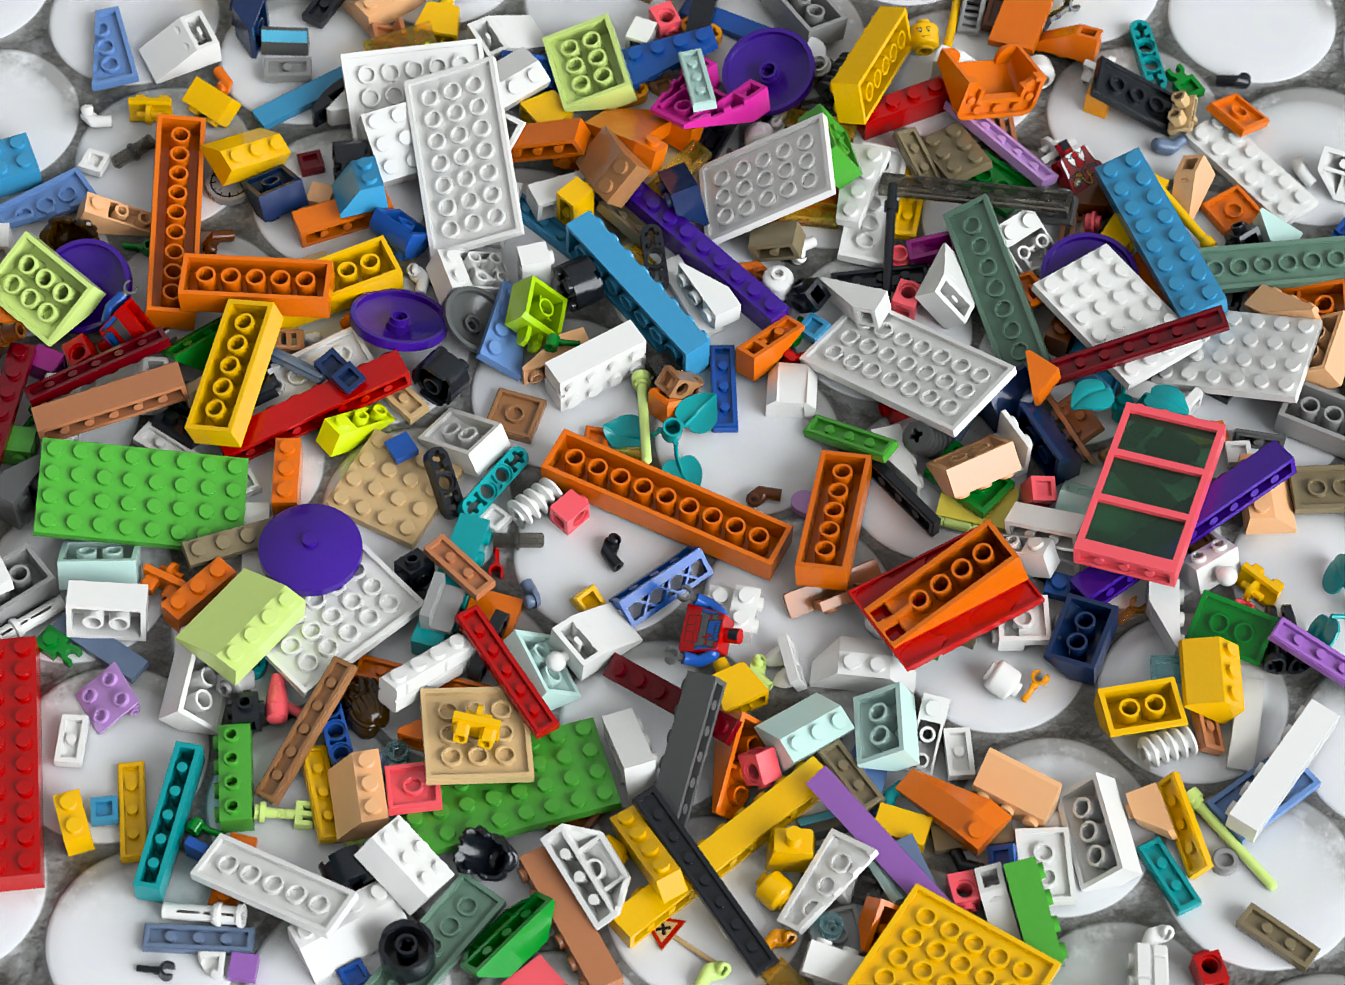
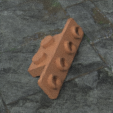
[1043,392,1106,465]
[782,559,881,619]

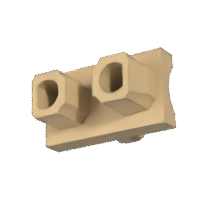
[1167,90,1198,135]

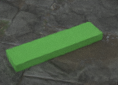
[803,414,899,464]

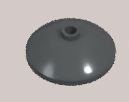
[443,286,496,353]

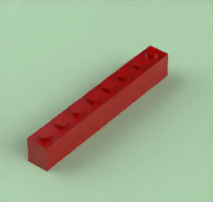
[218,349,412,461]

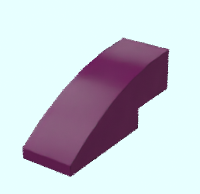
[905,231,957,265]

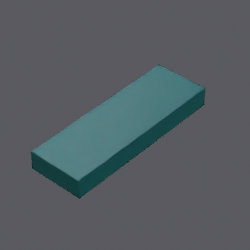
[1135,836,1202,917]

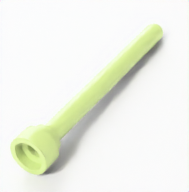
[631,369,652,464]
[1187,787,1277,891]

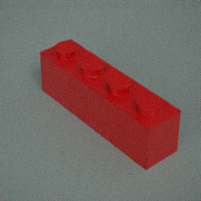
[854,76,949,141]

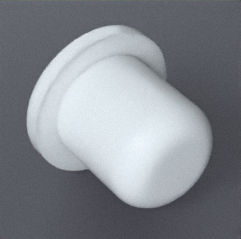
[304,331,322,347]

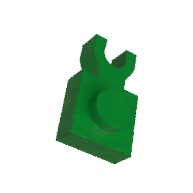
[1165,63,1205,98]
[36,624,83,668]

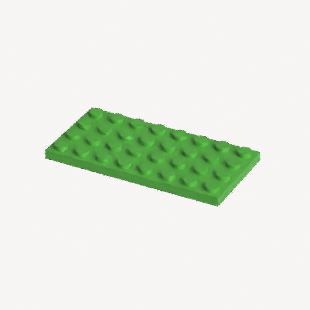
[33,437,249,556]
[400,717,622,855]

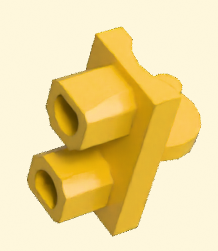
[128,94,173,125]
[1235,562,1284,606]
[451,704,502,750]

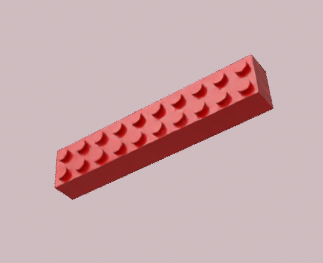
[0,636,45,892]

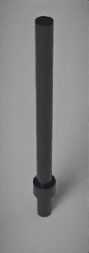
[882,182,899,303]

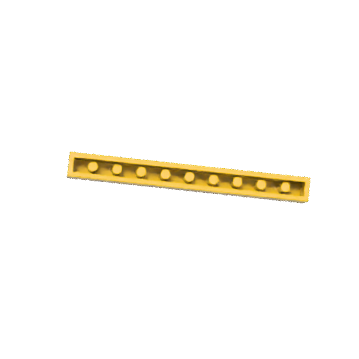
[609,756,824,949]

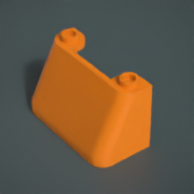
[937,43,1047,120]

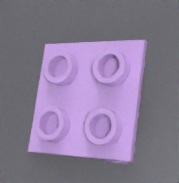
[75,662,140,735]

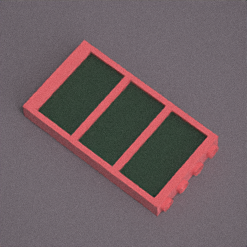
[1073,402,1226,587]

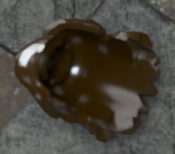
[39,215,100,251]
[340,676,390,740]

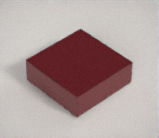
[297,149,326,178]

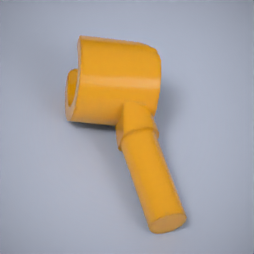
[1021,669,1050,703]

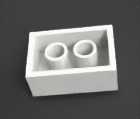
[358,102,418,188]
[66,580,149,641]
[354,815,455,916]

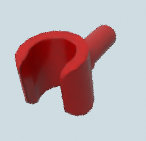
[782,349,806,364]
[488,548,504,580]

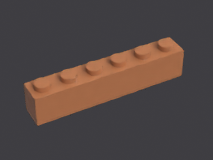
[31,361,190,441]
[517,845,623,985]

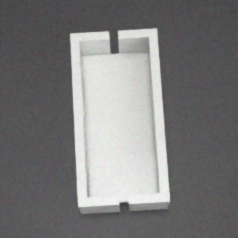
[545,320,646,412]

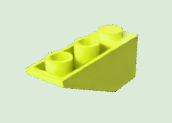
[315,403,396,457]

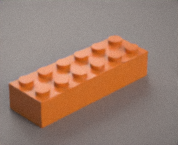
[178,253,335,318]
[795,450,872,591]

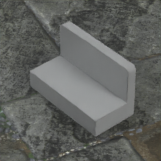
[419,571,465,635]

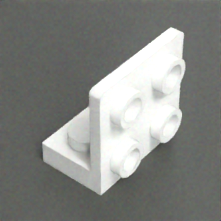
[993,409,1033,480]

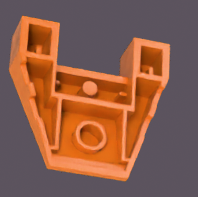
[584,108,704,177]

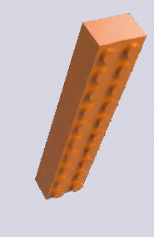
[145,114,206,331]
[541,429,793,581]

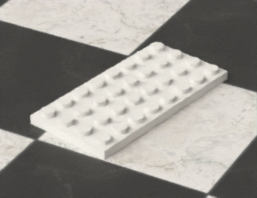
[404,55,525,258]
[799,310,1017,438]

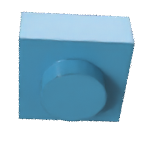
[801,312,831,344]
[90,795,119,827]

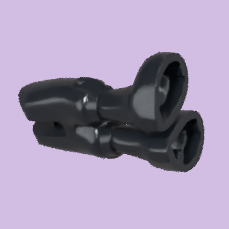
[1263,604,1311,675]

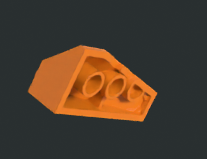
[1249,278,1345,316]
[712,711,765,821]
[895,768,1012,858]

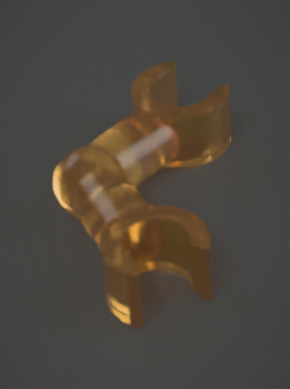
[1118,596,1146,625]

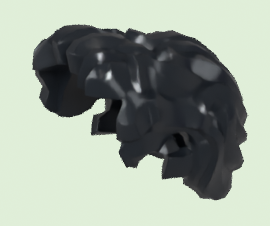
[453,825,518,882]

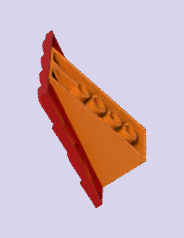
[847,519,1045,672]

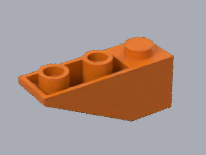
[1035,24,1103,64]

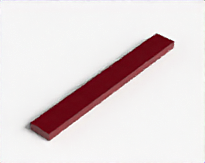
[1049,305,1230,386]

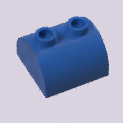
[369,208,429,261]

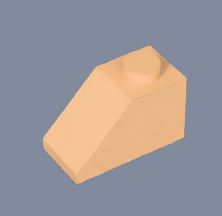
[1124,782,1178,840]

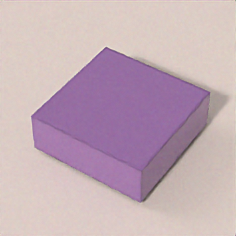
[227,952,260,984]

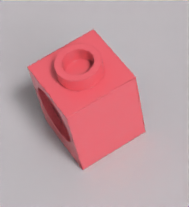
[649,0,682,40]
[891,278,921,320]
[1020,476,1057,508]
[550,489,590,535]
[738,746,782,789]
[945,869,981,914]

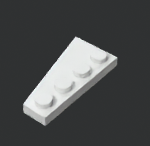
[836,143,891,229]
[776,828,879,936]

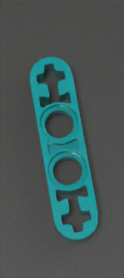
[1128,20,1167,89]
[457,446,529,517]

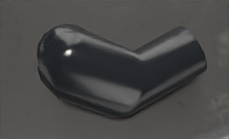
[1216,72,1251,89]

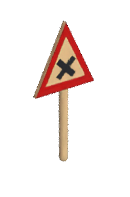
[651,918,716,963]

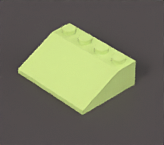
[542,13,638,112]
[0,231,106,347]
[175,568,306,686]

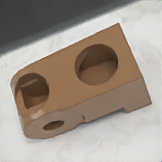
[654,365,705,399]

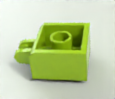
[504,275,568,354]

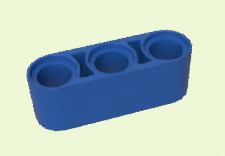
[322,701,353,767]

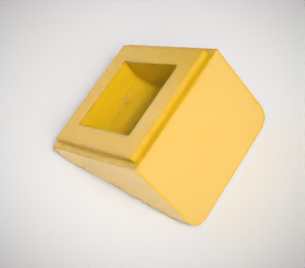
[569,584,607,612]

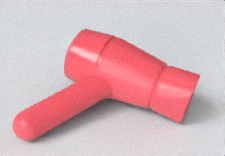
[265,673,303,725]

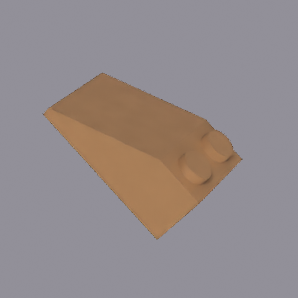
[575,125,651,208]

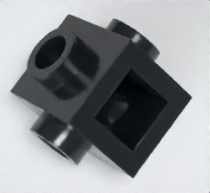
[1223,221,1264,246]
[786,277,832,314]
[394,548,435,592]
[227,690,266,732]

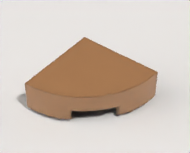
[649,75,672,97]

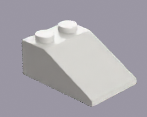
[417,407,511,478]

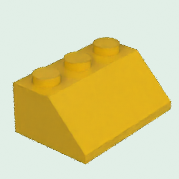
[200,128,291,186]
[1178,636,1245,725]
[1094,677,1188,737]

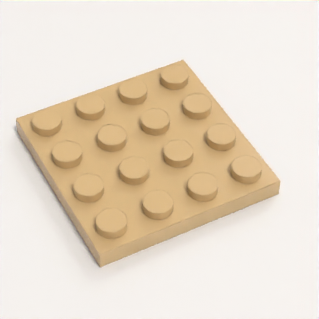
[325,428,463,550]
[420,686,534,785]

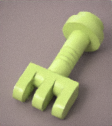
[254,800,313,830]

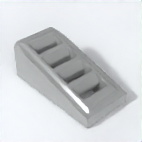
[956,0,986,37]

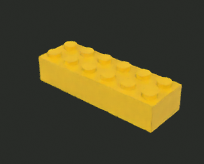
[830,6,912,125]
[281,235,404,329]
[184,299,284,448]

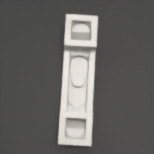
[1226,676,1264,773]

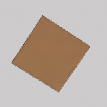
[487,387,547,445]

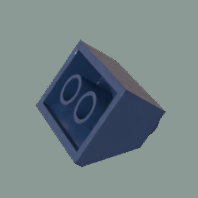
[1016,402,1082,486]
[1043,593,1119,686]

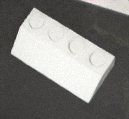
[496,46,551,112]
[158,625,227,735]
[1057,772,1142,892]
[287,880,407,985]

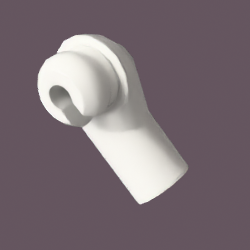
[80,104,113,128]
[1291,156,1317,188]
[1141,925,1175,946]

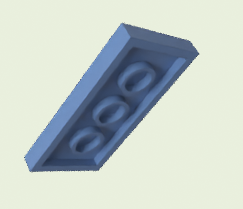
[1206,757,1322,845]

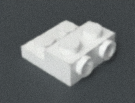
[707,584,765,643]
[991,595,1051,651]

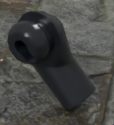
[600,533,624,572]
[949,848,986,878]

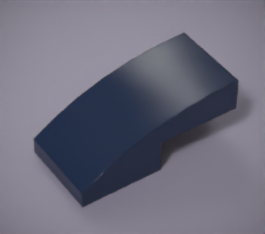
[314,347,367,395]

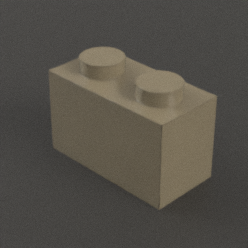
[748,220,806,262]

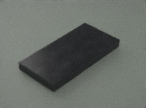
[1090,55,1173,137]

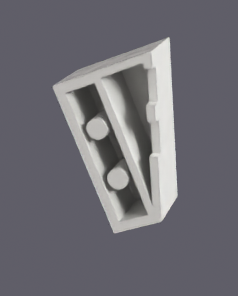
[1004,501,1090,572]
[601,708,659,807]

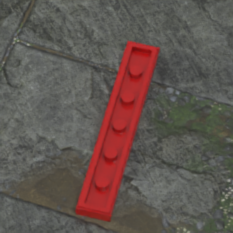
[455,604,560,740]

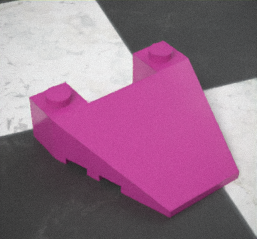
[650,57,770,129]

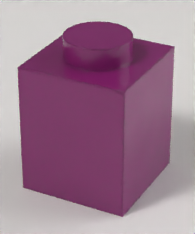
[29,344,68,380]

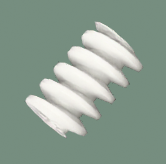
[507,477,563,529]
[1137,725,1198,770]

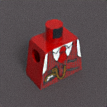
[1051,139,1102,195]

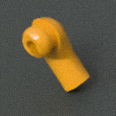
[764,929,798,950]

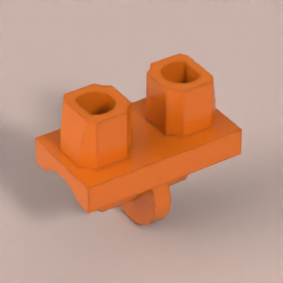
[140,561,186,601]

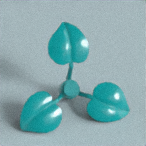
[1071,370,1189,423]
[602,393,718,486]
[1307,554,1345,647]

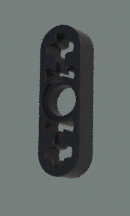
[640,224,669,291]
[423,446,463,520]
[467,609,510,683]

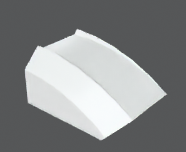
[765,362,818,420]

